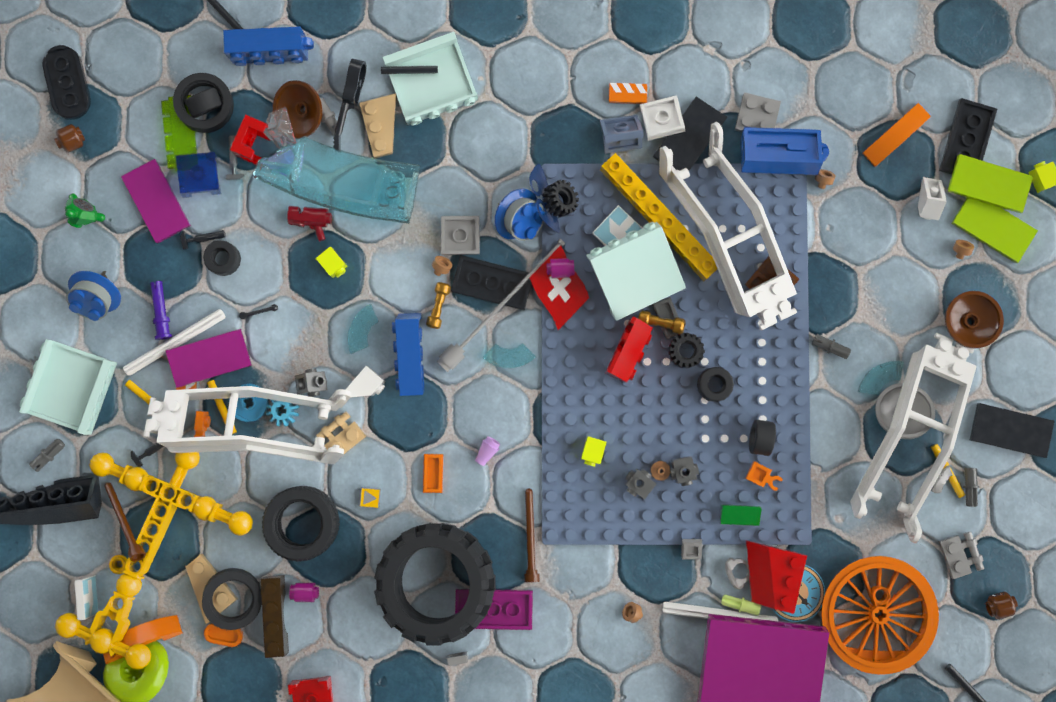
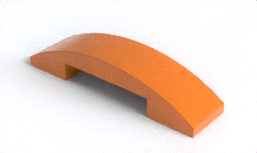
[862,103,931,167]
[103,615,183,664]

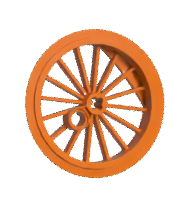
[822,556,939,675]

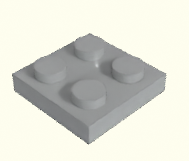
[735,92,781,132]
[441,216,480,255]

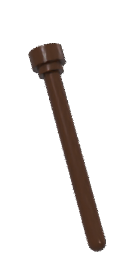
[104,482,146,562]
[524,488,540,582]

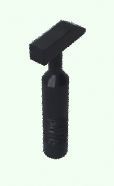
[180,230,226,250]
[131,443,165,467]

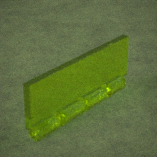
[161,95,199,172]

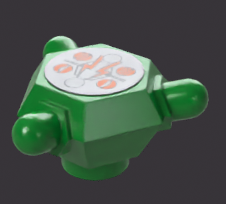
[65,193,105,228]

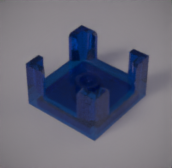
[176,152,221,198]

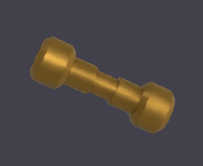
[426,282,451,329]
[638,310,685,334]

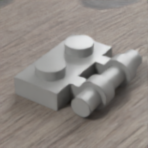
[938,531,984,579]

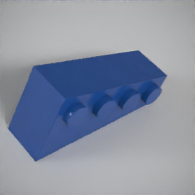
[392,313,424,396]

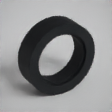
[173,73,234,133]
[202,568,262,630]

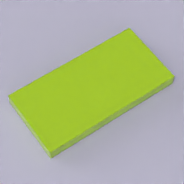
[947,154,1033,214]
[951,198,1038,263]

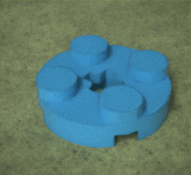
[229,383,269,422]

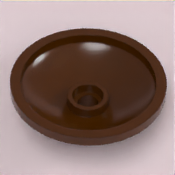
[273,80,322,139]
[945,291,1004,349]

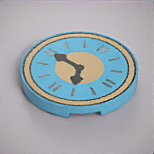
[771,565,825,622]

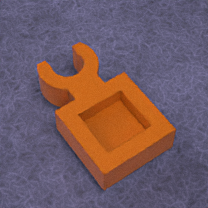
[194,411,211,437]
[745,461,783,491]

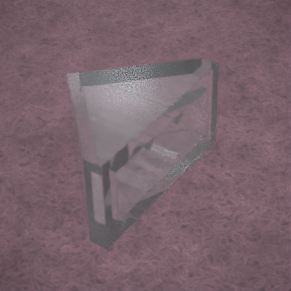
[263,107,296,149]

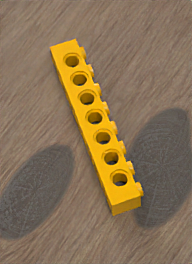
[600,153,717,282]

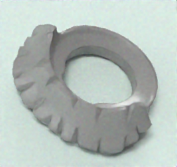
[931,465,953,493]
[725,558,750,589]

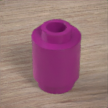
[547,258,575,279]
[289,583,319,602]

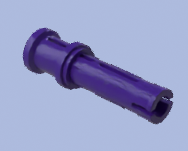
[150,281,172,340]

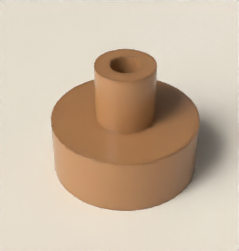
[815,169,836,189]
[953,239,975,259]
[432,256,452,276]
[650,461,670,481]
[622,602,643,623]

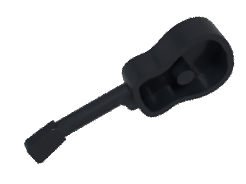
[333,58,367,153]

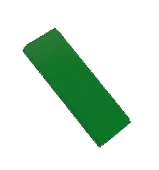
[720,505,762,526]

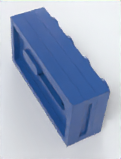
[223,26,314,66]
[740,127,829,175]

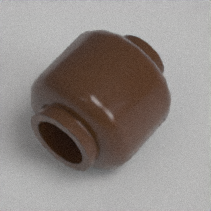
[54,124,85,153]
[985,591,1018,620]

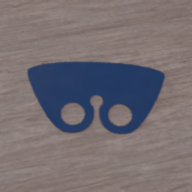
[529,164,560,233]

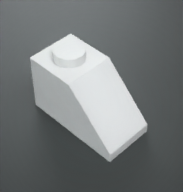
[918,177,947,220]
[346,366,386,398]

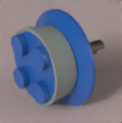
[495,188,545,241]
[66,271,121,321]

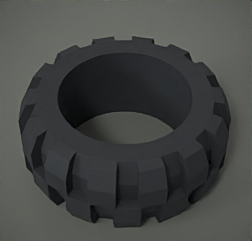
[374,523,496,646]

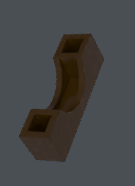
[260,575,289,658]

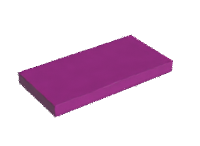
[121,159,191,244]
[166,329,252,388]
[455,589,533,630]

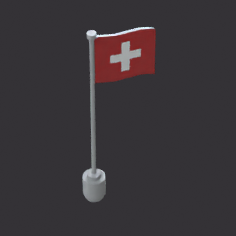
[437,239,589,372]

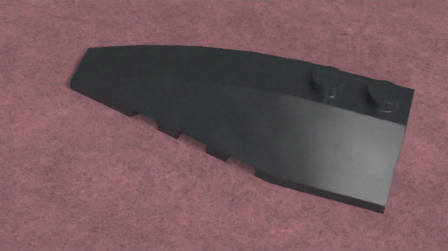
[0,474,102,525]

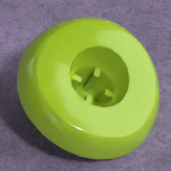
[103,641,169,702]

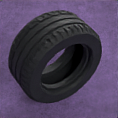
[262,486,340,562]

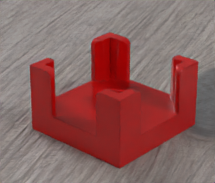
[230,115,274,167]
[288,676,333,702]

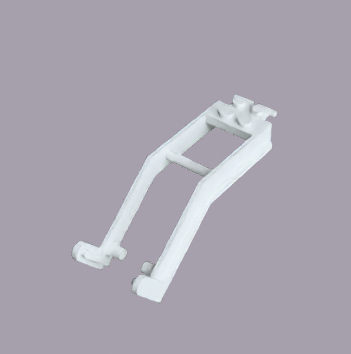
[659,122,797,331]
[850,333,977,543]
[143,386,351,465]

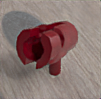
[287,206,332,242]

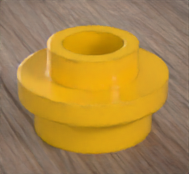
[109,555,128,574]

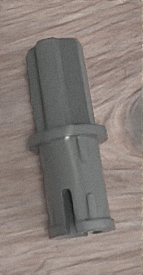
[812,333,851,359]
[29,439,65,472]
[963,468,979,507]

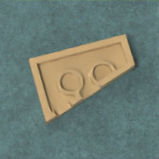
[359,93,397,159]
[186,554,238,624]

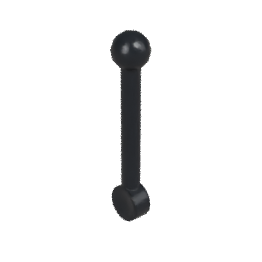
[239,304,278,320]

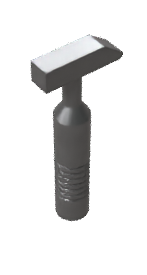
[226,136,245,180]

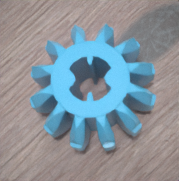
[266,400,299,426]

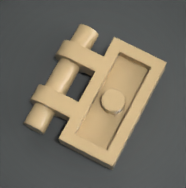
[316,411,367,454]

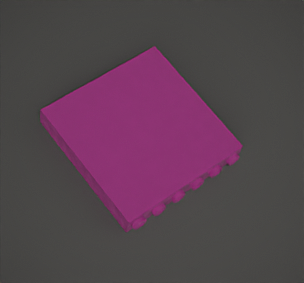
[697,614,829,702]

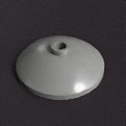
[875,383,935,439]

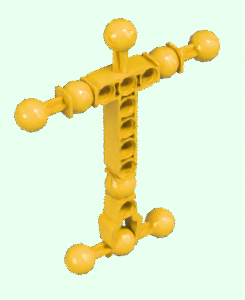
[55,452,253,670]

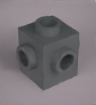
[295,368,327,397]
[670,456,699,486]
[625,469,656,499]

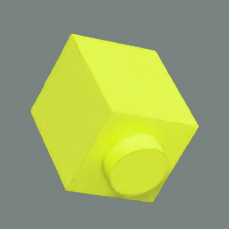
[1028,161,1056,193]
[316,246,348,278]
[581,436,606,467]

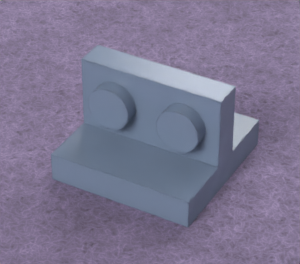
[600,115,644,154]

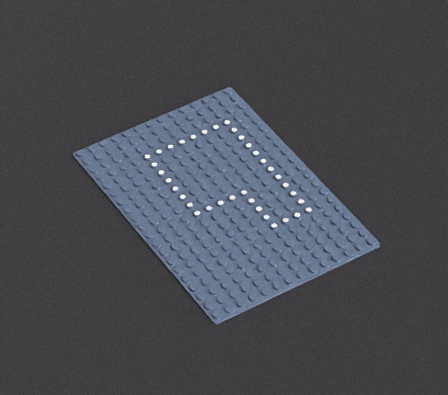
[542,164,812,545]

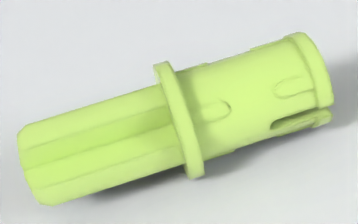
[721,595,761,616]

